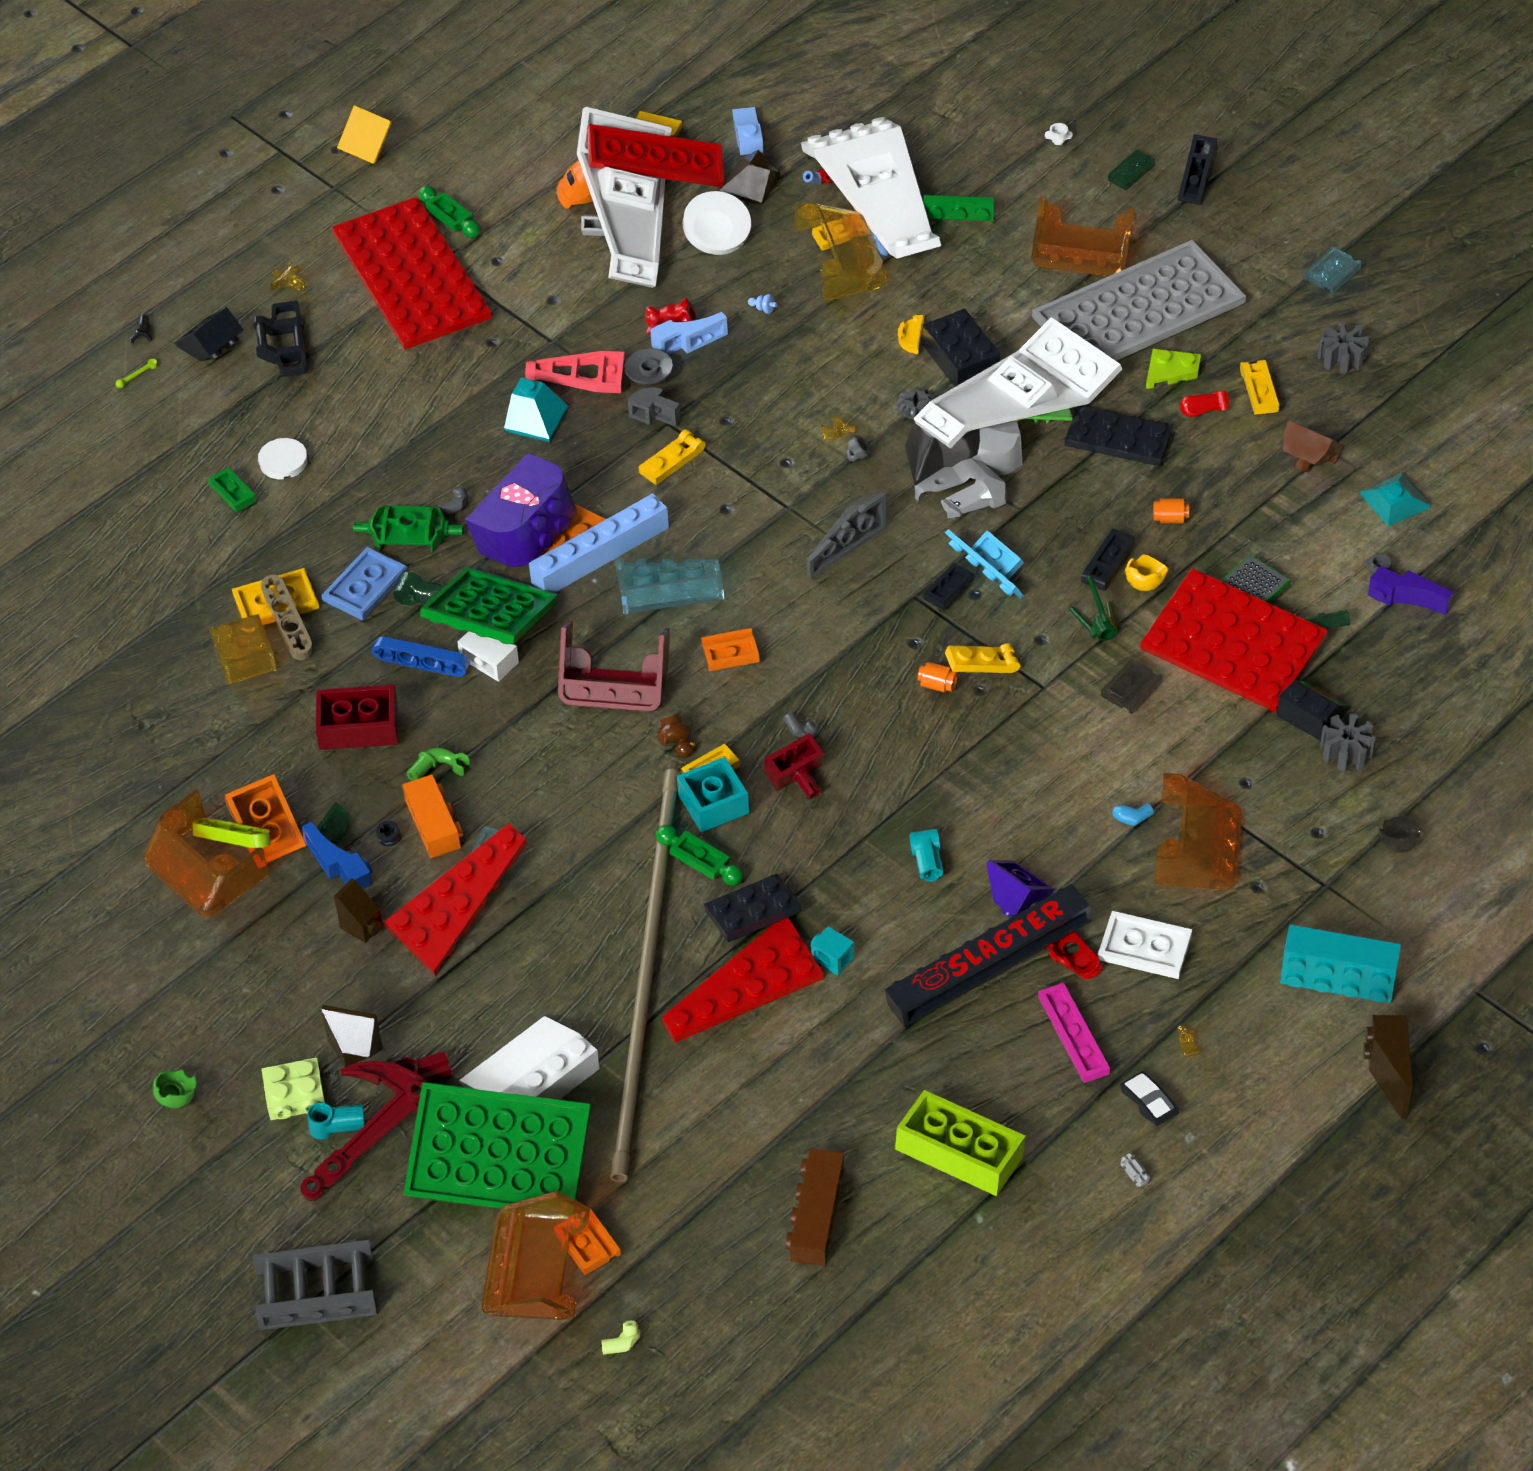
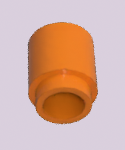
[1153,498,1189,524]
[917,662,958,693]

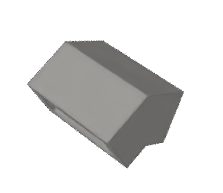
[581,214,605,236]

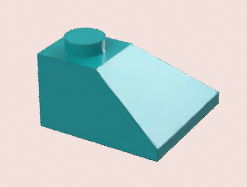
[504,377,568,442]
[1360,473,1431,526]

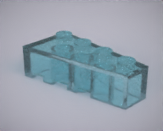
[614,558,724,614]

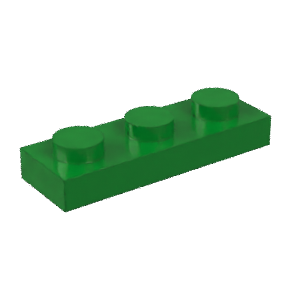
[924,195,994,221]

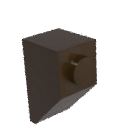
[334,878,383,943]

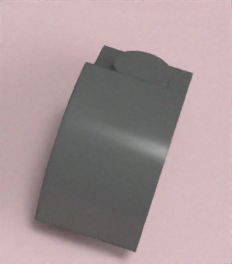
[628,387,681,427]

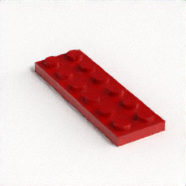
[587,124,724,187]

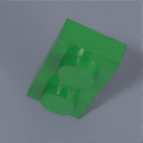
[208,467,257,513]

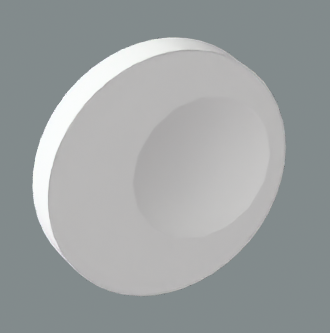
[683,191,751,255]

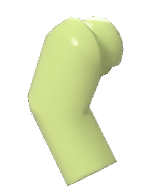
[601,1320,641,1355]

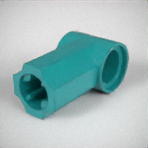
[909,829,943,882]
[307,1103,364,1140]

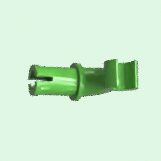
[407,747,470,781]

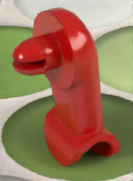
[1180,390,1229,417]

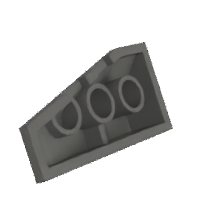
[807,492,886,579]

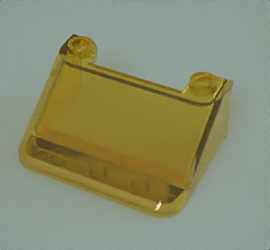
[794,202,888,302]

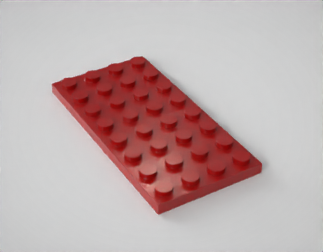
[332,197,492,350]

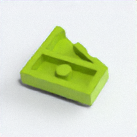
[1146,349,1201,389]

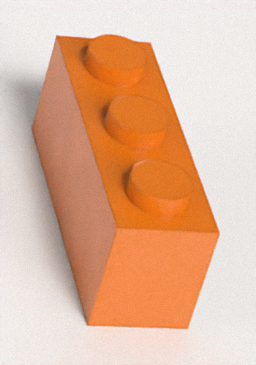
[402,775,463,859]

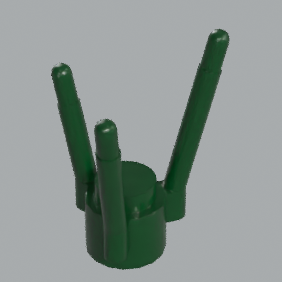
[1069,575,1118,641]

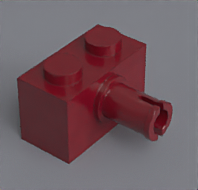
[763,733,824,800]

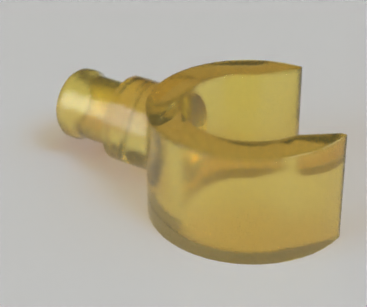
[821,416,855,441]
[1177,1025,1200,1058]

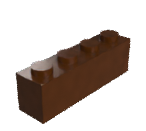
[786,1148,844,1266]

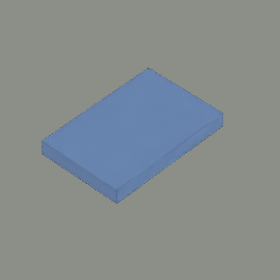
[322,547,408,621]

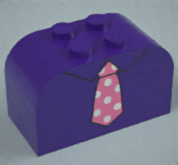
[465,453,576,567]

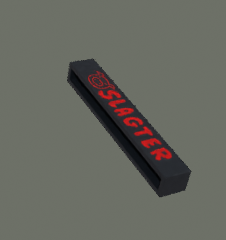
[885,884,1092,1027]

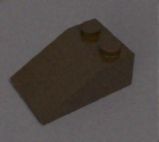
[1363,1015,1413,1119]

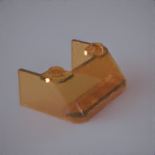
[143,790,269,917]

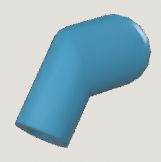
[1112,803,1154,826]

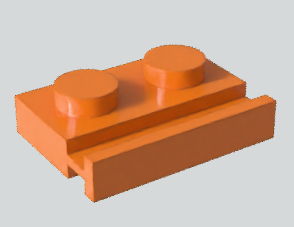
[701,628,760,672]
[554,1208,621,1275]

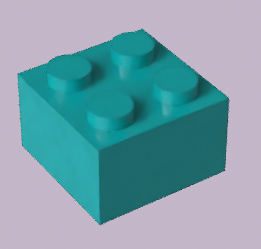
[677,757,749,833]

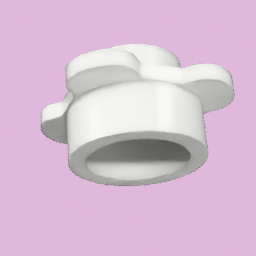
[1045,123,1073,145]

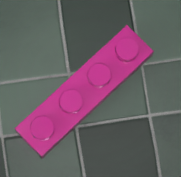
[1038,983,1110,1083]

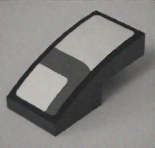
[1120,1071,1180,1126]

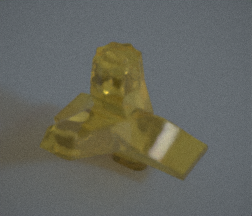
[270,262,305,291]

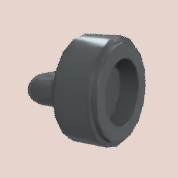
[846,435,871,462]

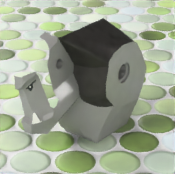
[905,420,1022,518]

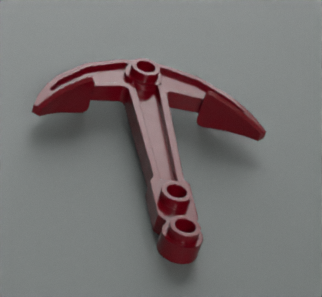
[300,1061,427,1201]

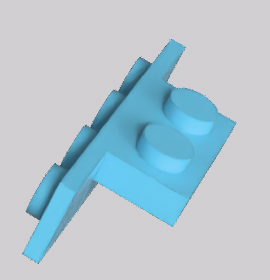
[945,529,1024,599]

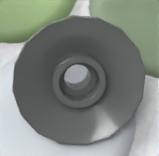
[625,348,673,385]

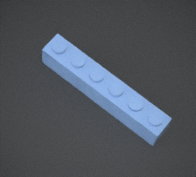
[529,493,669,593]

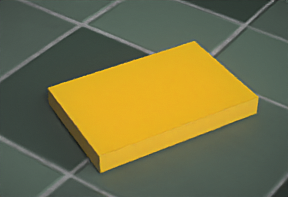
[232,568,319,630]

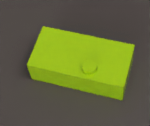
[895,1090,1026,1196]

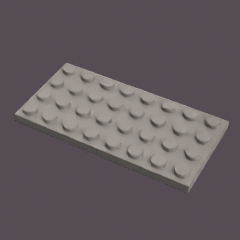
[1032,240,1246,361]

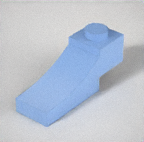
[732,107,763,155]
[650,312,728,354]

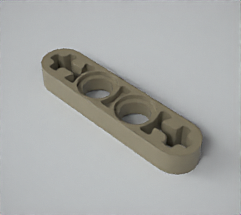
[261,575,313,660]

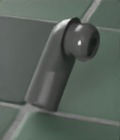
[437,486,468,516]
[783,712,819,738]

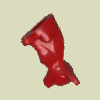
[645,297,697,335]

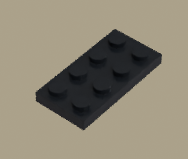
[1065,406,1173,466]

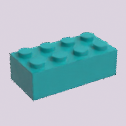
[1280,924,1401,1003]

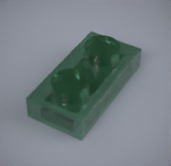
[1108,149,1155,191]

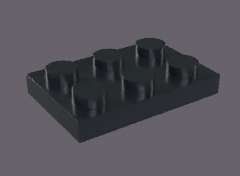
[704,874,802,943]

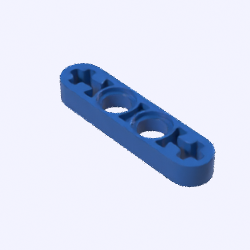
[371,637,470,677]

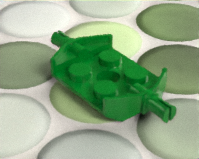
[353,505,464,552]

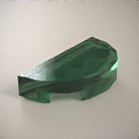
[316,802,349,844]

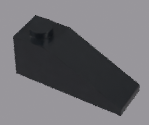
[1177,134,1218,205]

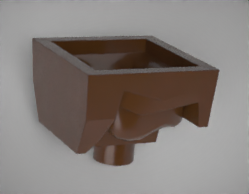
[1283,420,1345,472]

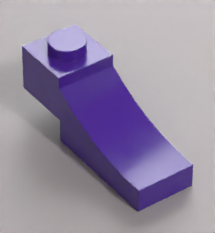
[1368,566,1453,615]

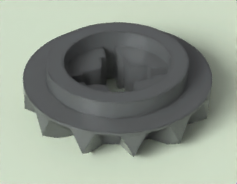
[897,387,934,419]

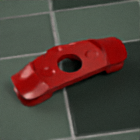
[1048,932,1102,980]

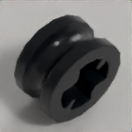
[376,820,401,846]

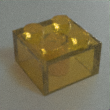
[209,614,276,685]

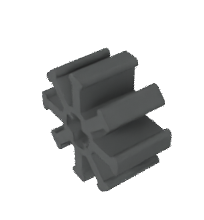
[1317,322,1369,374]
[1320,714,1376,771]

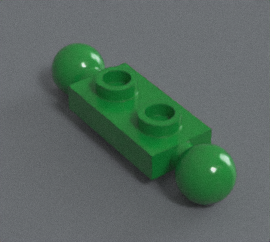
[418,186,481,239]
[656,825,744,886]

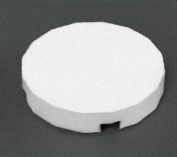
[258,438,308,479]

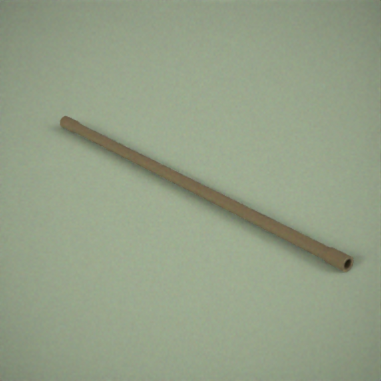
[610,769,680,1182]

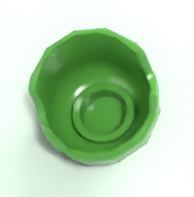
[152,1069,197,1109]

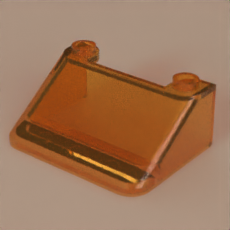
[1031,196,1137,277]
[1155,773,1242,890]
[481,1192,590,1320]

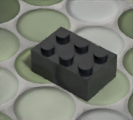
[923,308,1000,387]

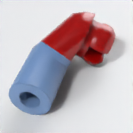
[803,169,834,185]

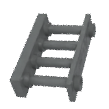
[253,1240,377,1330]

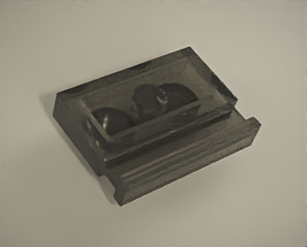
[1101,658,1163,714]

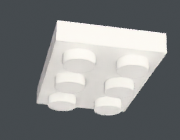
[1098,911,1192,979]

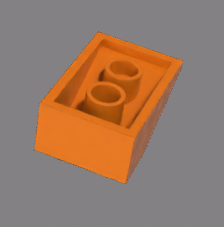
[225,774,306,867]

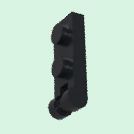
[1081,528,1135,591]

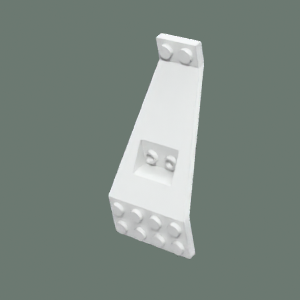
[577,107,672,288]
[801,117,941,258]
[914,317,1122,449]

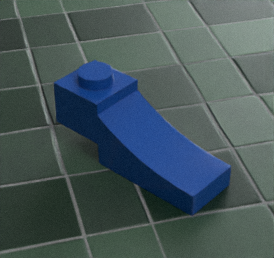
[302,822,373,889]

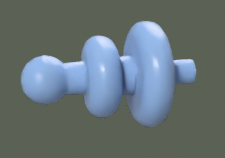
[748,294,778,314]

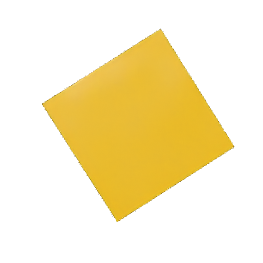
[337,106,392,164]

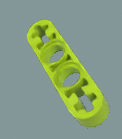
[192,818,271,848]

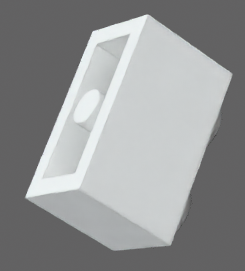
[458,631,519,682]

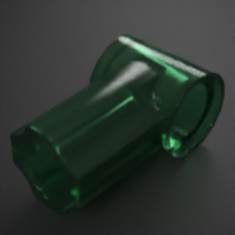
[393,572,446,606]

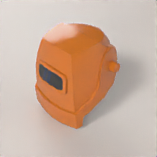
[557,160,593,209]

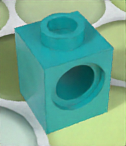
[811,927,855,976]

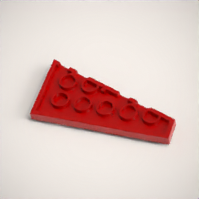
[384,823,527,977]
[662,918,824,1043]

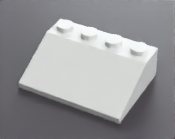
[459,1016,599,1100]

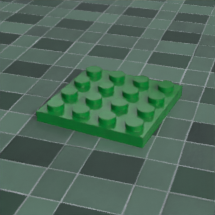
[420,567,558,645]

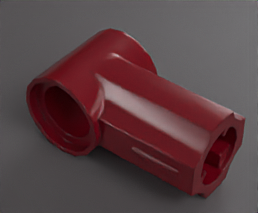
[395,1051,452,1093]

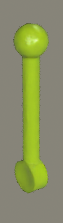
[115,359,158,388]

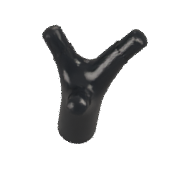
[129,315,152,343]

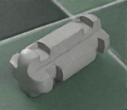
[1120,1153,1150,1187]

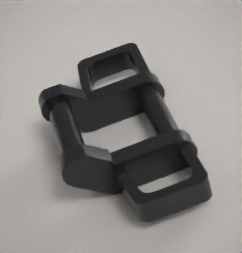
[253,301,308,377]

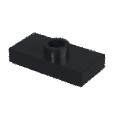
[923,563,974,610]

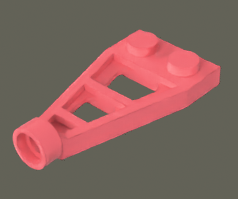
[526,351,625,393]

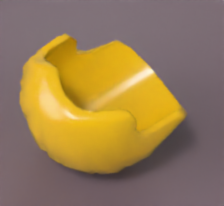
[1125,554,1169,592]

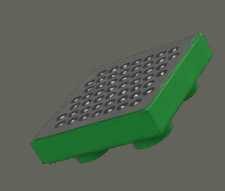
[1220,554,1290,603]

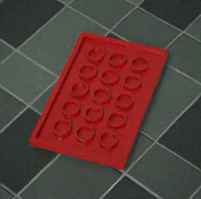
[1140,568,1328,713]

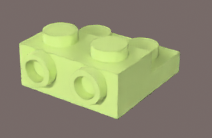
[262,1057,325,1120]

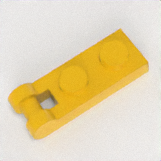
[1240,360,1279,415]
[639,429,706,485]
[945,643,1020,673]

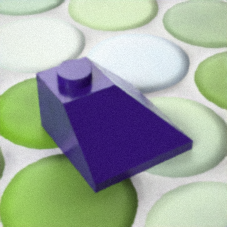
[987,860,1055,917]

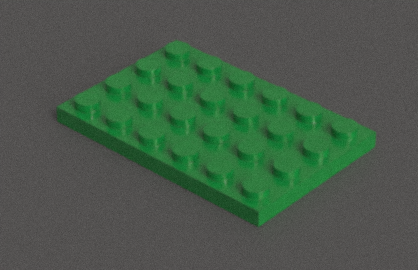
[403,1082,592,1219]

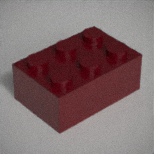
[315,685,398,750]

